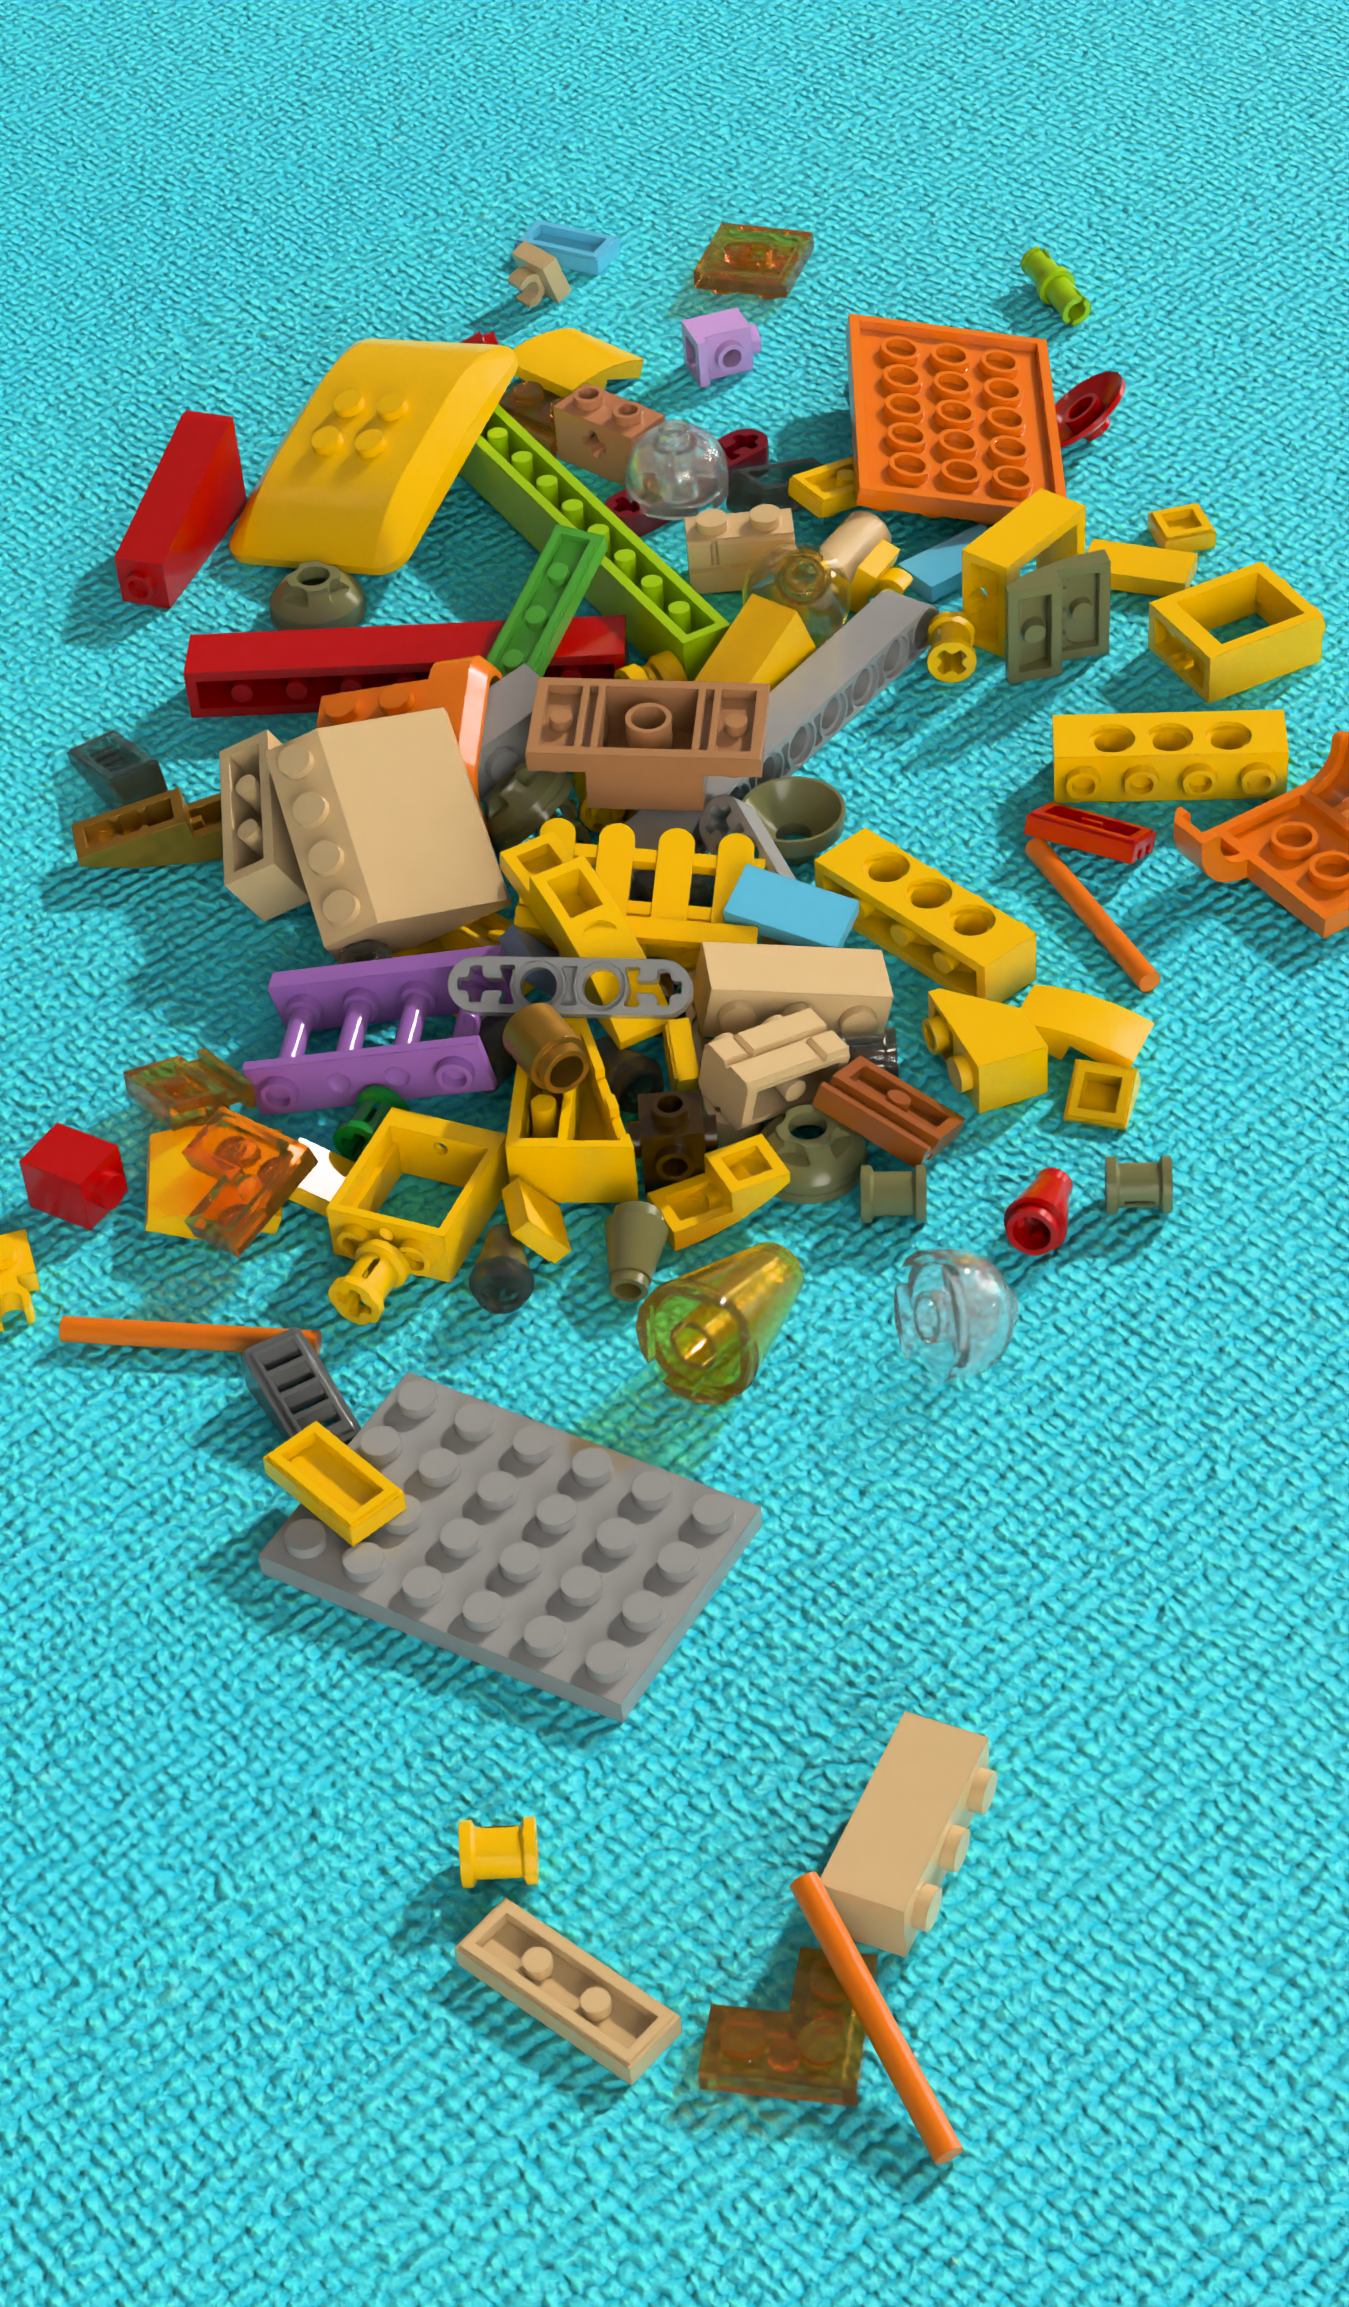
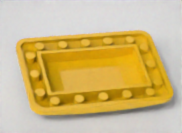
[229,338,518,575]

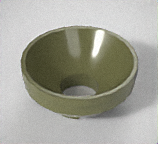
[270,561,367,631]
[483,763,574,854]
[742,776,846,864]
[757,1105,867,1204]

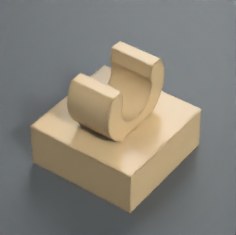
[507,240,572,308]

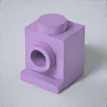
[681,307,761,388]

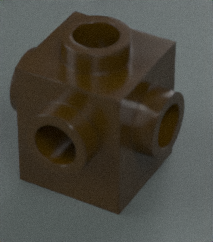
[627,1089,718,1193]

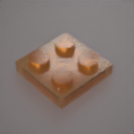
[693,223,814,300]

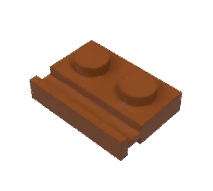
[811,1055,966,1168]

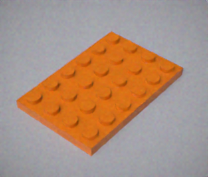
[845,313,1067,525]

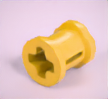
[927,611,977,683]
[328,1238,411,1325]
[459,1816,539,1889]

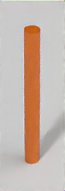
[1025,837,1161,992]
[59,1316,322,1356]
[790,1872,963,2165]

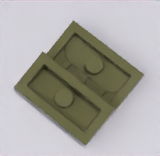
[1005,549,1111,684]

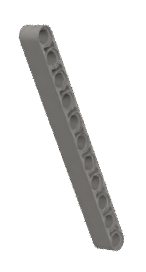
[591,590,939,902]

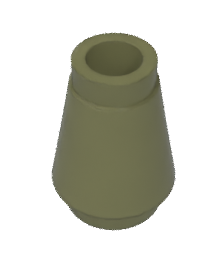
[604,1201,669,1302]

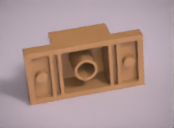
[525,677,770,813]

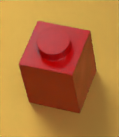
[19,1122,128,1230]

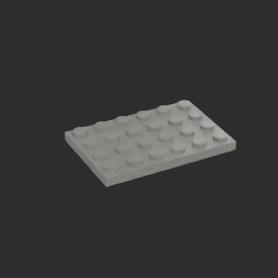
[258,1372,762,1723]

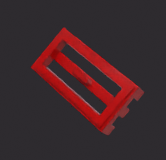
[1024,801,1157,864]

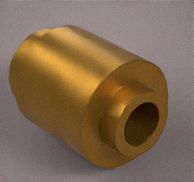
[502,1003,589,1093]

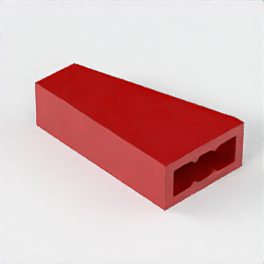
[114,410,247,609]

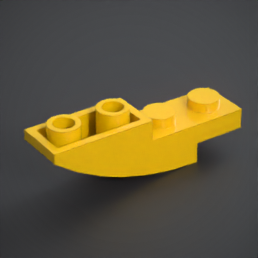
[500,831,674,1050]

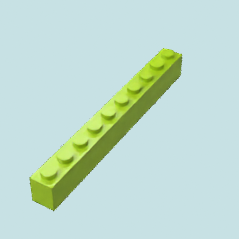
[459,404,731,681]

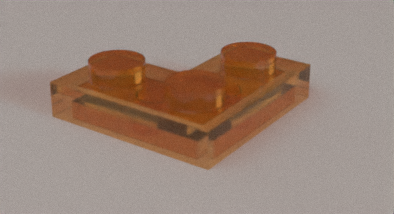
[181,1106,319,1258]
[698,1947,878,2107]

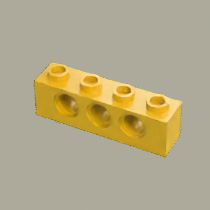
[1052,710,1289,803]
[814,827,1036,1003]

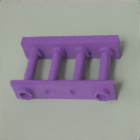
[242,944,514,1116]

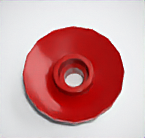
[1055,371,1126,448]

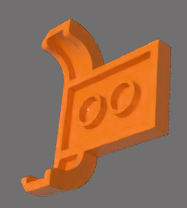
[316,655,503,833]
[1173,731,1349,939]

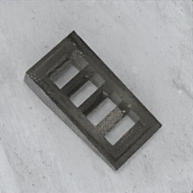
[726,457,823,513]
[67,730,168,810]

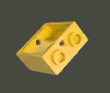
[962,488,1086,658]
[1148,561,1326,704]
[326,1107,510,1283]

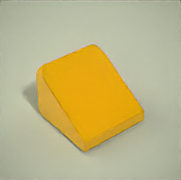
[1063,1059,1141,1131]

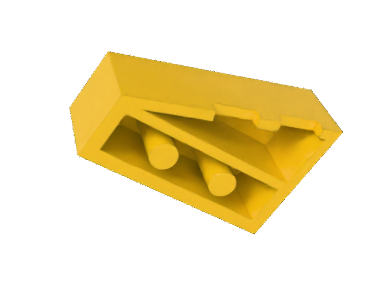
[505,1018,639,1203]

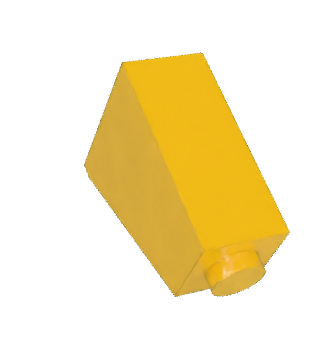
[694,593,817,692]

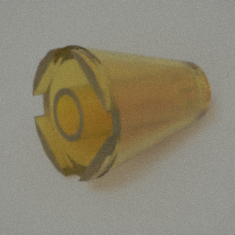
[742,542,851,648]
[636,1242,804,1405]

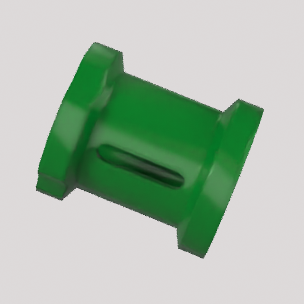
[333,1085,409,1162]

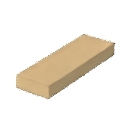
[454,1897,682,2086]

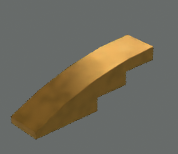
[71,787,223,868]

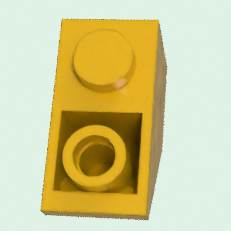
[922,988,1048,1114]

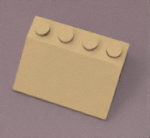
[264,707,512,964]

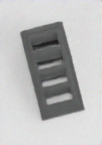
[241,1327,361,1446]

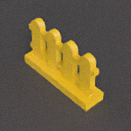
[514,818,766,973]

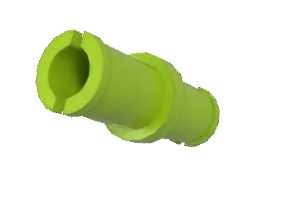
[1020,246,1091,325]

